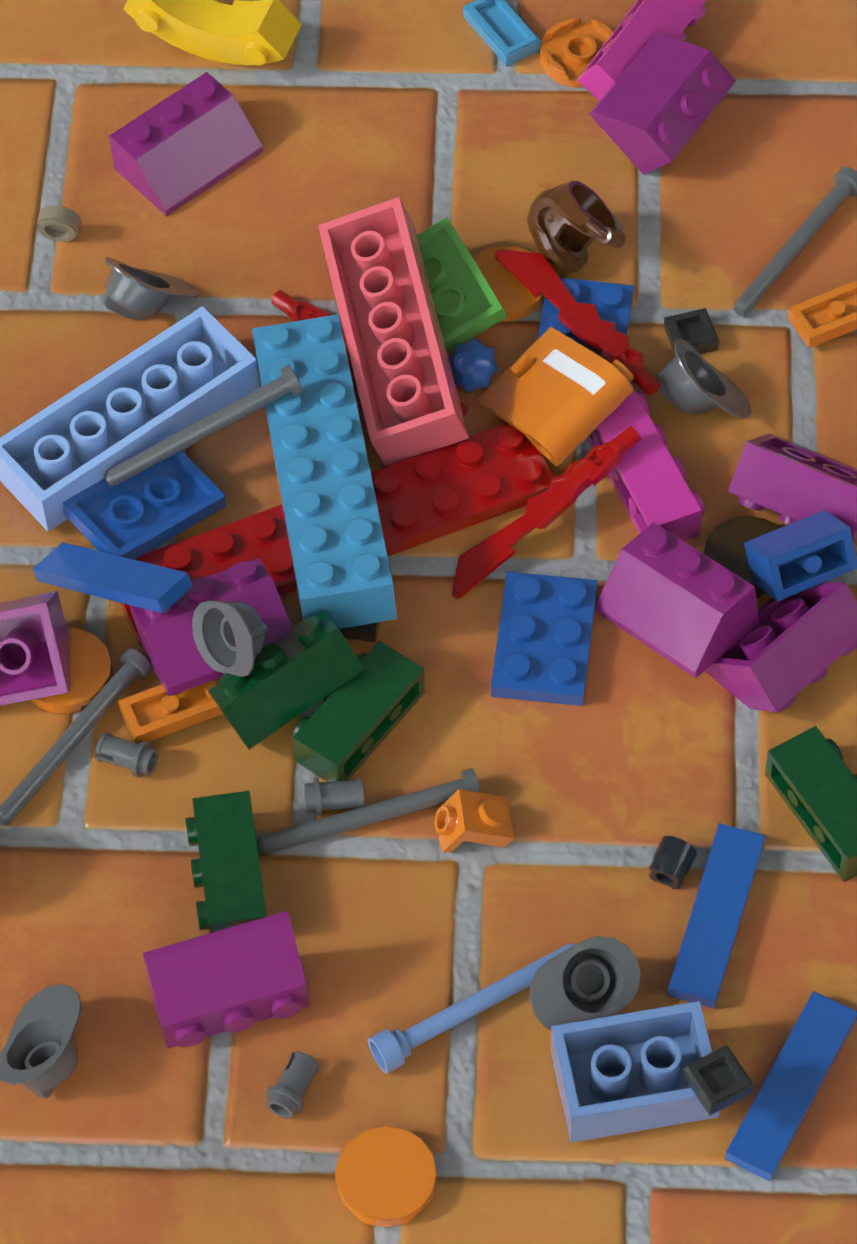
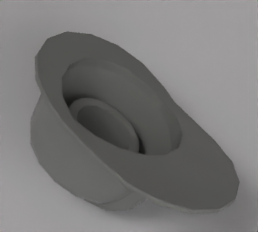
[103,257,200,320]
[656,339,752,418]
[192,600,268,677]
[530,936,641,1030]
[0,984,82,1099]

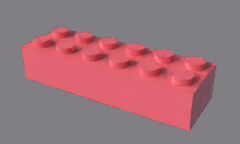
[318,197,469,466]

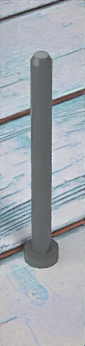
[734,167,857,316]
[104,364,304,486]
[0,648,153,826]
[256,768,481,855]

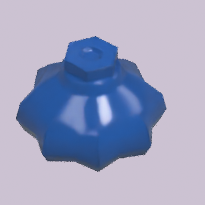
[448,338,499,394]

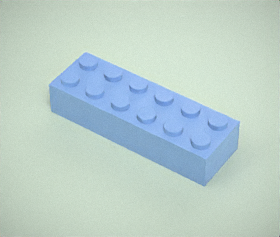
[0,306,260,532]

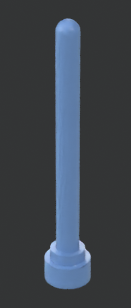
[368,943,576,1074]

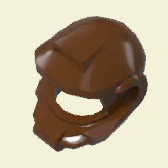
[527,181,626,272]

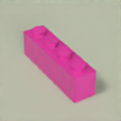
[577,0,707,101]
[587,390,705,541]

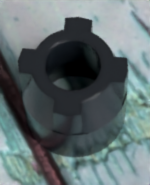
[649,836,697,889]

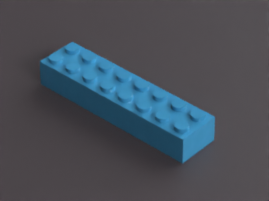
[252,314,397,629]

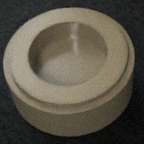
[36,205,81,242]

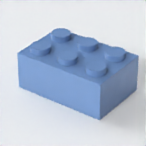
[551,1001,719,1143]

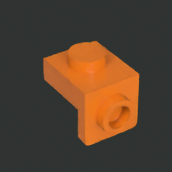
[434,789,514,853]

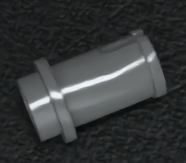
[95,732,159,777]
[304,778,364,816]
[266,1051,320,1119]

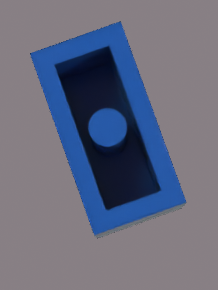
[744,510,857,601]

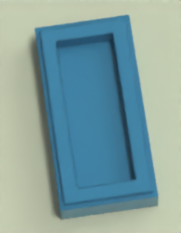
[463,0,541,67]

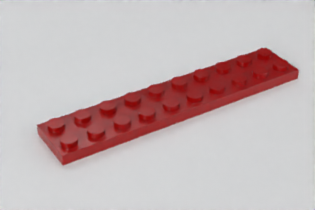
[120,423,554,647]

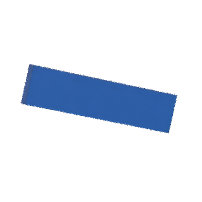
[33,542,193,614]
[667,823,765,1009]
[725,991,857,1182]

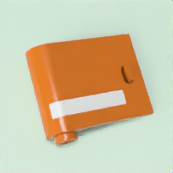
[477,327,634,466]

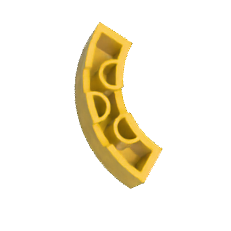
[123,0,302,66]

